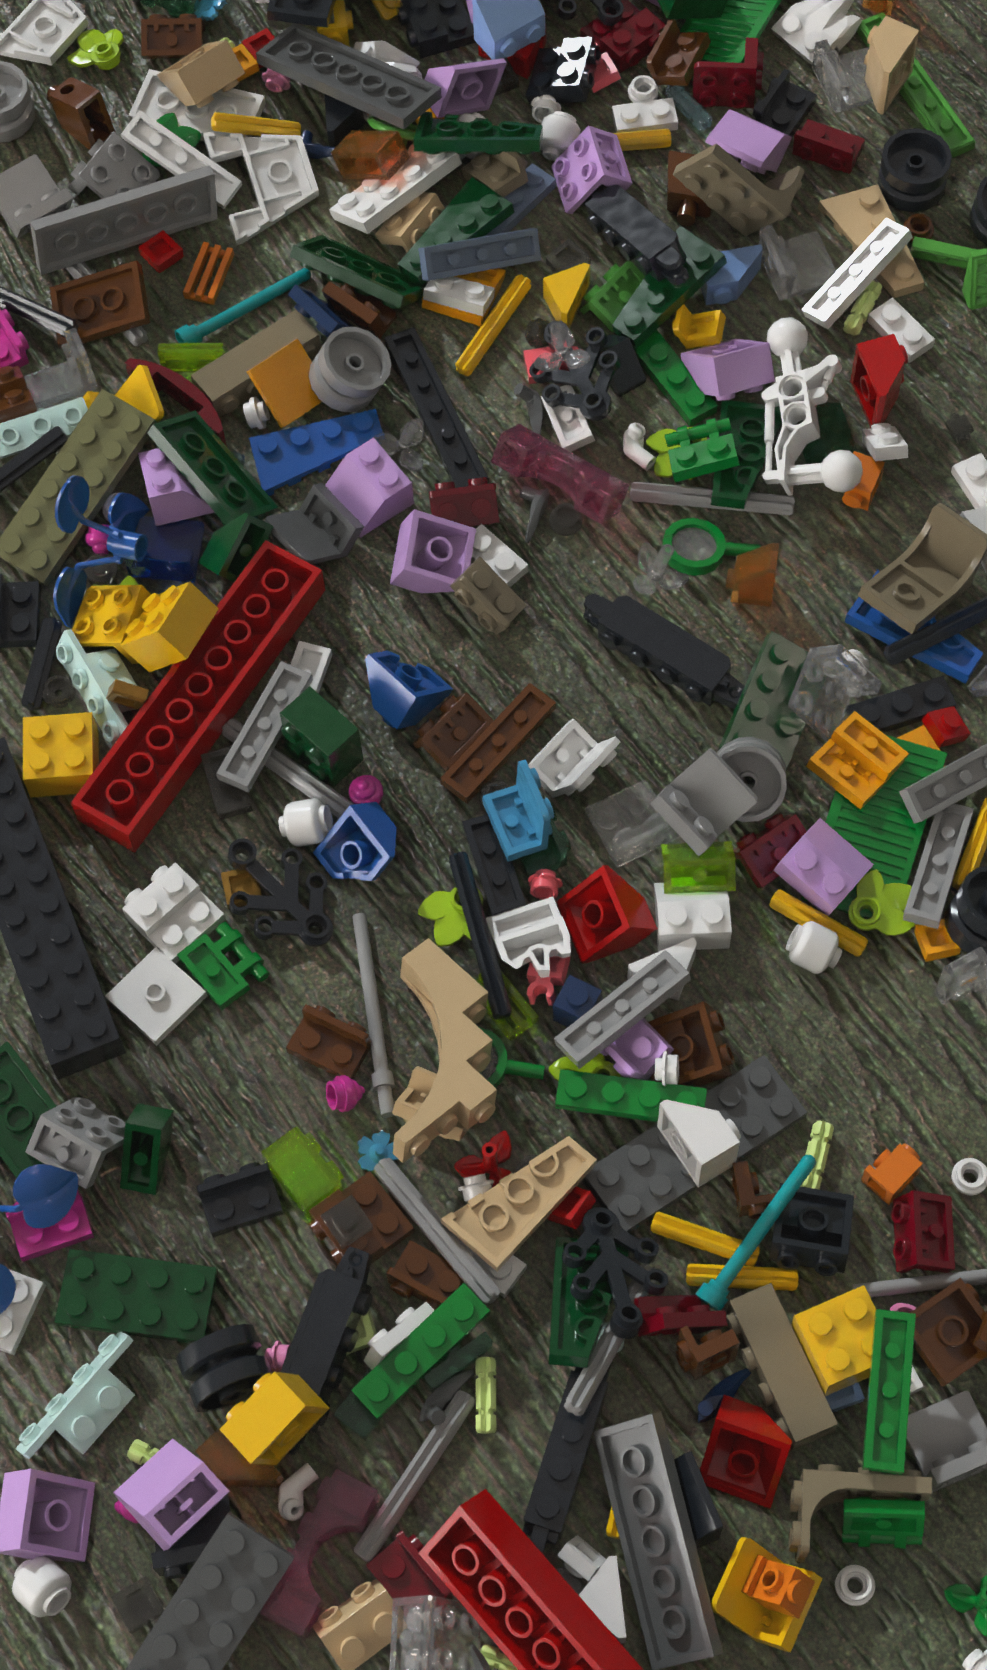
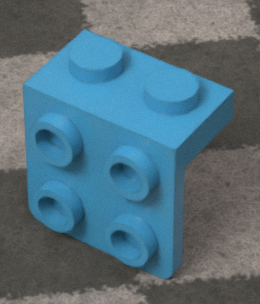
[482,759,554,862]

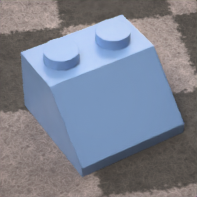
[472,0,545,60]

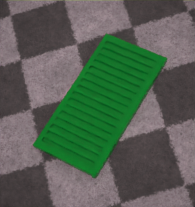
[680,0,782,81]
[801,735,947,919]

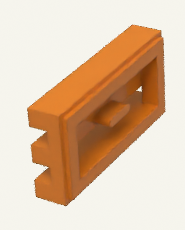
[183,242,234,305]

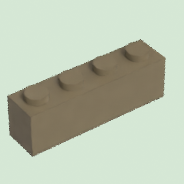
[191,310,321,417]
[726,1283,838,1450]

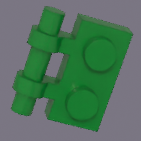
[665,418,740,482]
[177,922,270,1011]
[842,1497,925,1549]

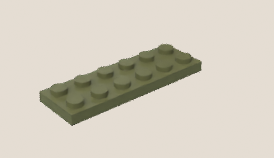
[0,389,157,587]

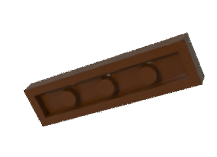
[440,683,556,804]

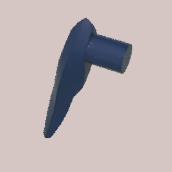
[301,130,344,159]
[698,1368,751,1424]

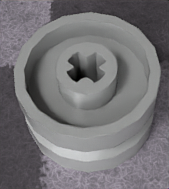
[0,61,35,142]
[309,327,391,412]
[717,737,787,822]

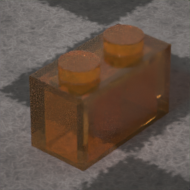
[331,131,410,180]

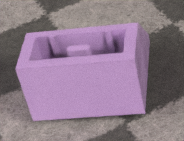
[705,109,792,175]
[113,1438,230,1551]

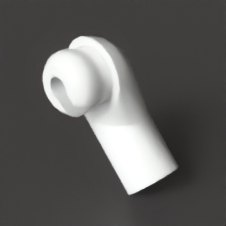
[623,422,656,471]

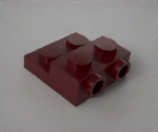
[580,0,666,73]

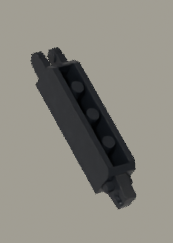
[583,185,689,285]
[583,593,745,709]
[280,1246,373,1455]
[523,1359,614,1554]

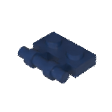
[288,284,353,337]

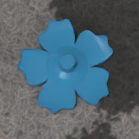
[195,0,227,21]
[357,1130,399,1172]

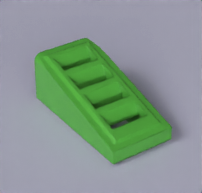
[962,248,987,310]

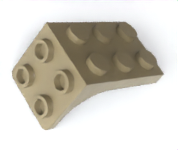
[673,143,805,236]
[858,503,987,634]
[788,1464,932,1563]

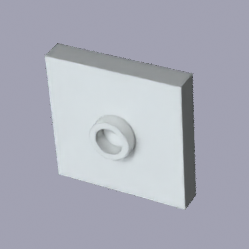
[105,947,208,1046]

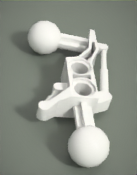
[762,317,863,496]

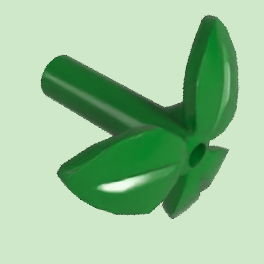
[944,1575,987,1637]

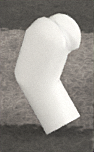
[278,1463,319,1521]

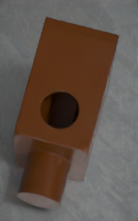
[46,77,115,150]
[667,150,713,226]

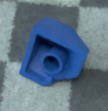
[365,650,453,729]
[313,802,397,881]

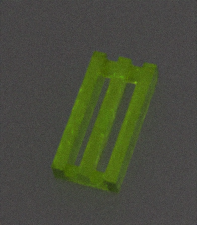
[158,343,225,372]
[476,971,539,1041]

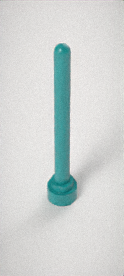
[174,268,311,353]
[695,1155,816,1311]

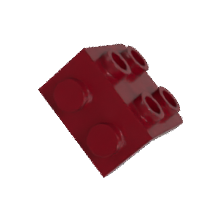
[693,37,764,109]

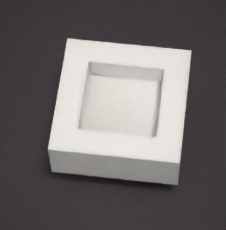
[557,1535,606,1581]

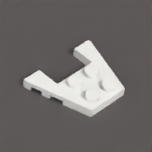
[0,0,88,65]
[203,132,319,245]

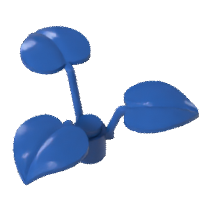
[53,475,150,628]
[0,1164,78,1314]

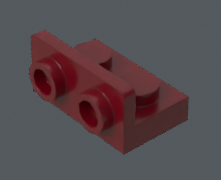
[792,119,865,174]
[428,477,500,527]
[729,812,807,888]
[891,1190,955,1273]
[634,1295,728,1337]
[366,1530,453,1629]

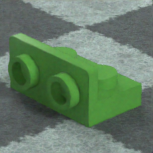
[579,260,645,332]

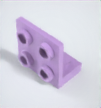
[551,125,633,214]

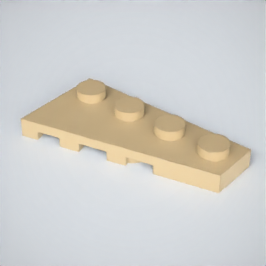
[818,184,925,298]
[441,1136,597,1272]

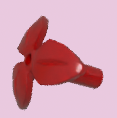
[454,1130,512,1188]

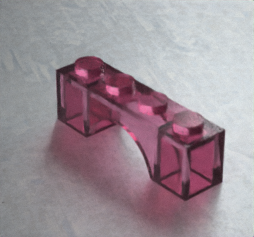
[491,424,630,524]
[260,1469,380,1641]

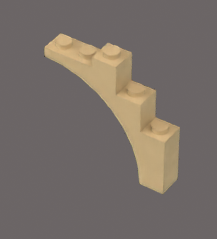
[393,938,497,1163]

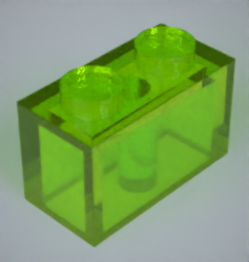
[661,841,736,894]
[261,1126,344,1219]

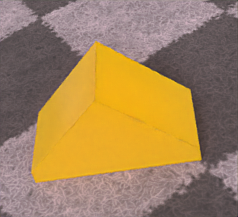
[543,263,590,328]

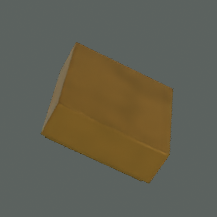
[106,679,149,710]
[221,869,262,909]

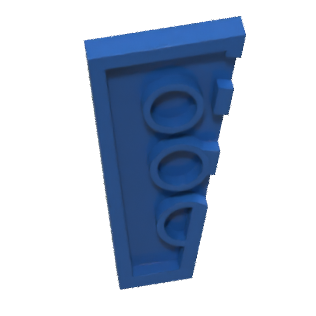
[249,409,384,496]
[845,570,983,684]

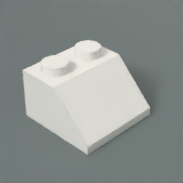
[654,880,732,951]
[657,1099,741,1188]

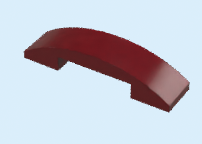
[125,358,227,447]

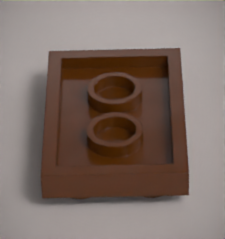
[49,260,151,350]

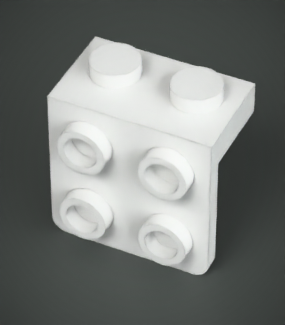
[528,719,620,798]

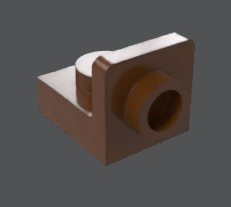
[730,1161,777,1219]

